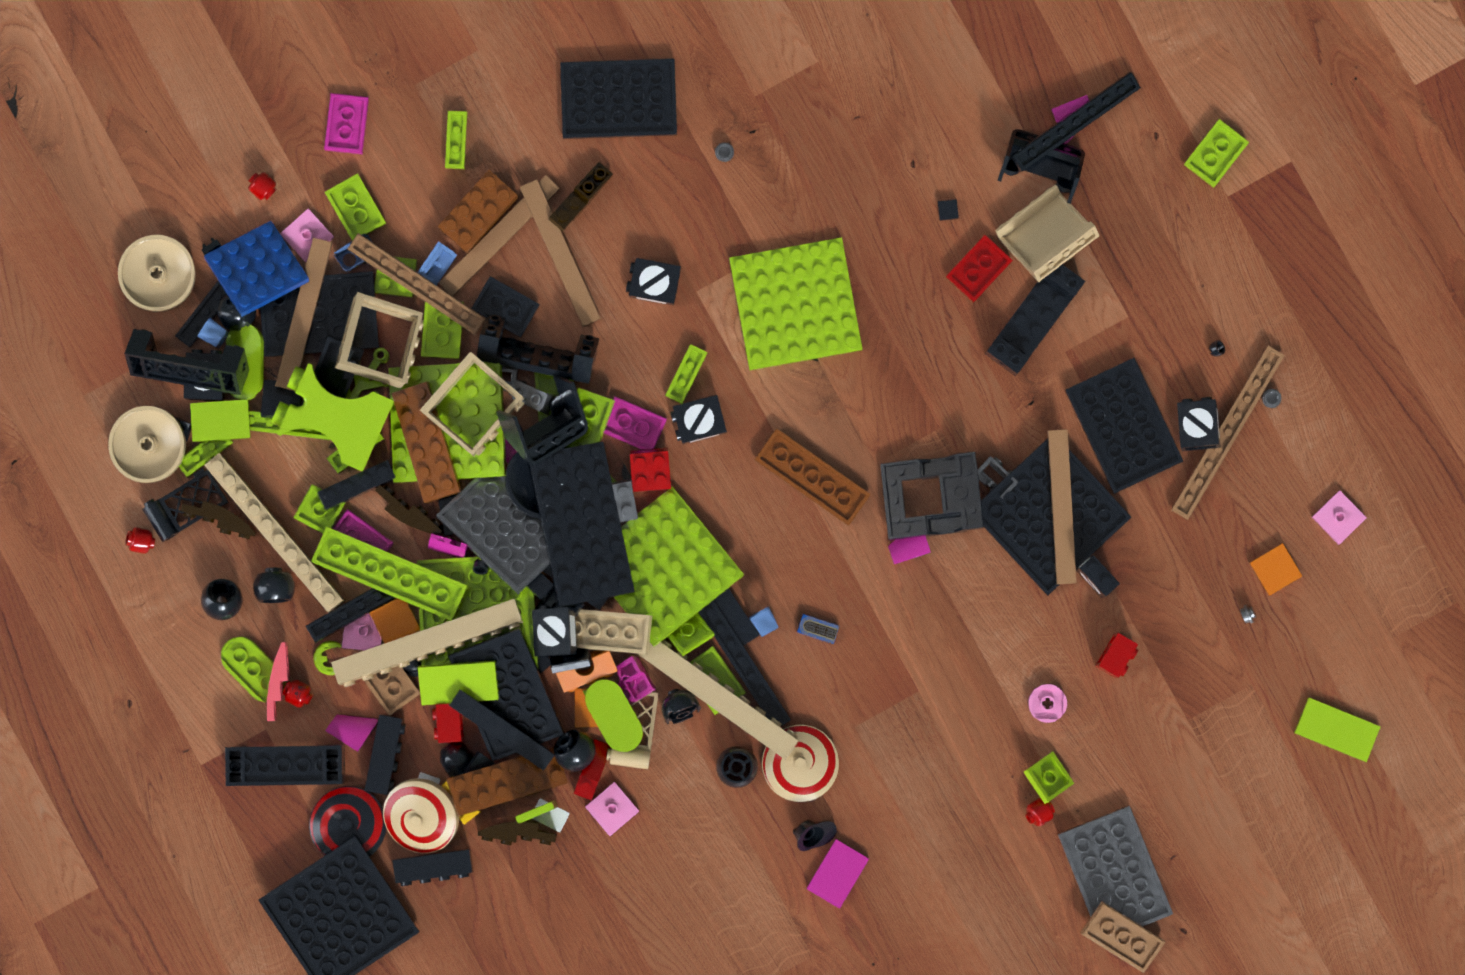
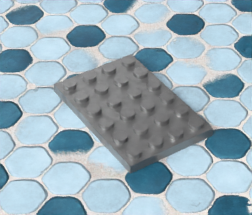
[437,476,550,594]
[1058,806,1173,926]

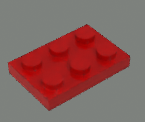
[946,235,1013,303]

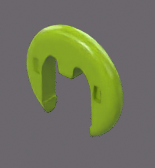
[313,641,342,675]

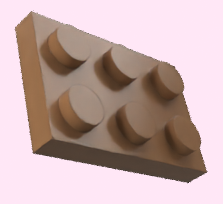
[364,666,420,716]

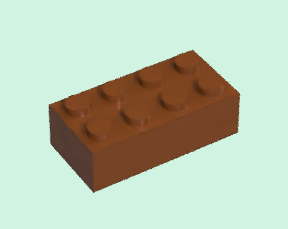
[438,170,519,254]

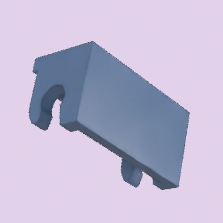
[417,241,457,286]

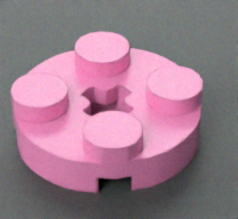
[1028,684,1067,723]

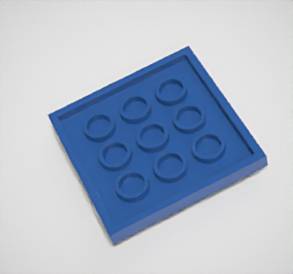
[204,221,309,317]

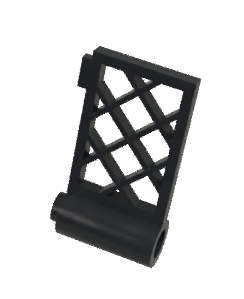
[142,469,229,542]

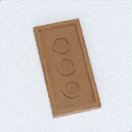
[1080,901,1165,973]

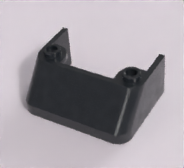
[997,129,1085,204]
[496,375,588,465]

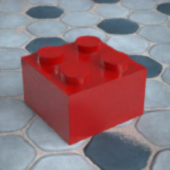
[630,448,671,492]
[1095,633,1139,678]
[432,704,464,743]

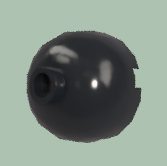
[217,294,257,331]
[661,689,701,724]

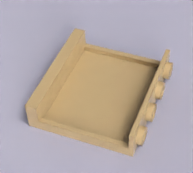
[995,184,1099,282]

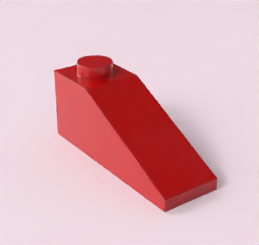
[573,739,611,801]

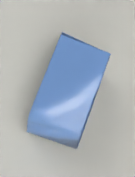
[333,234,372,273]
[197,318,229,349]
[749,607,779,637]

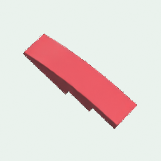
[267,642,290,721]

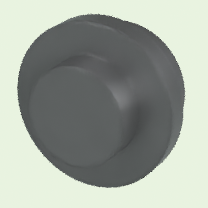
[715,143,734,162]
[1262,389,1282,408]
[1240,605,1256,623]

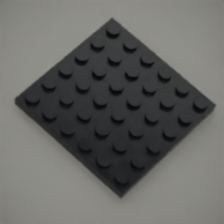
[981,438,1132,596]
[258,835,420,975]

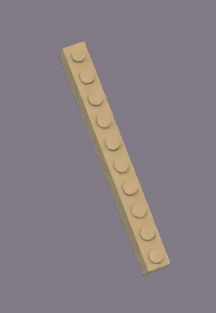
[204,453,345,612]
[331,599,523,687]
[638,640,799,760]

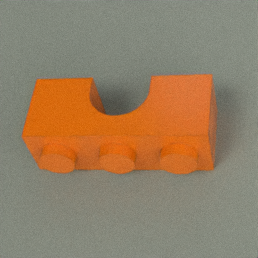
[556,650,617,693]

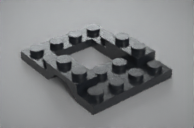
[880,452,984,540]

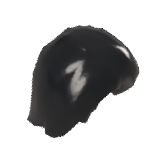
[440,742,474,778]

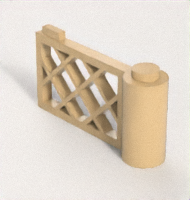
[607,692,659,769]

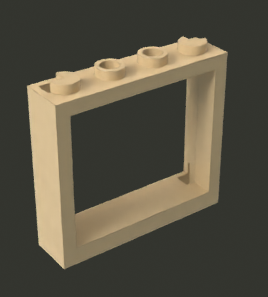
[335,292,424,388]
[420,352,525,457]

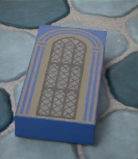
[797,614,839,644]

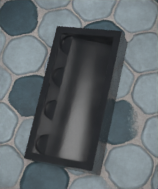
[301,335,364,406]

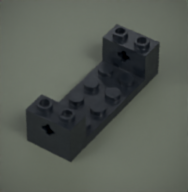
[985,264,1086,376]
[477,314,599,384]
[124,329,249,395]
[225,745,345,786]

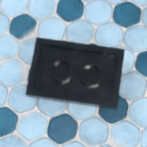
[471,276,540,338]

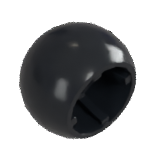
[253,567,295,603]
[201,579,243,620]
[554,730,596,772]
[716,746,758,788]

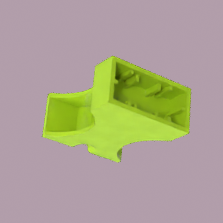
[271,363,394,472]

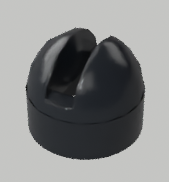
[1209,340,1226,357]
[473,559,489,575]

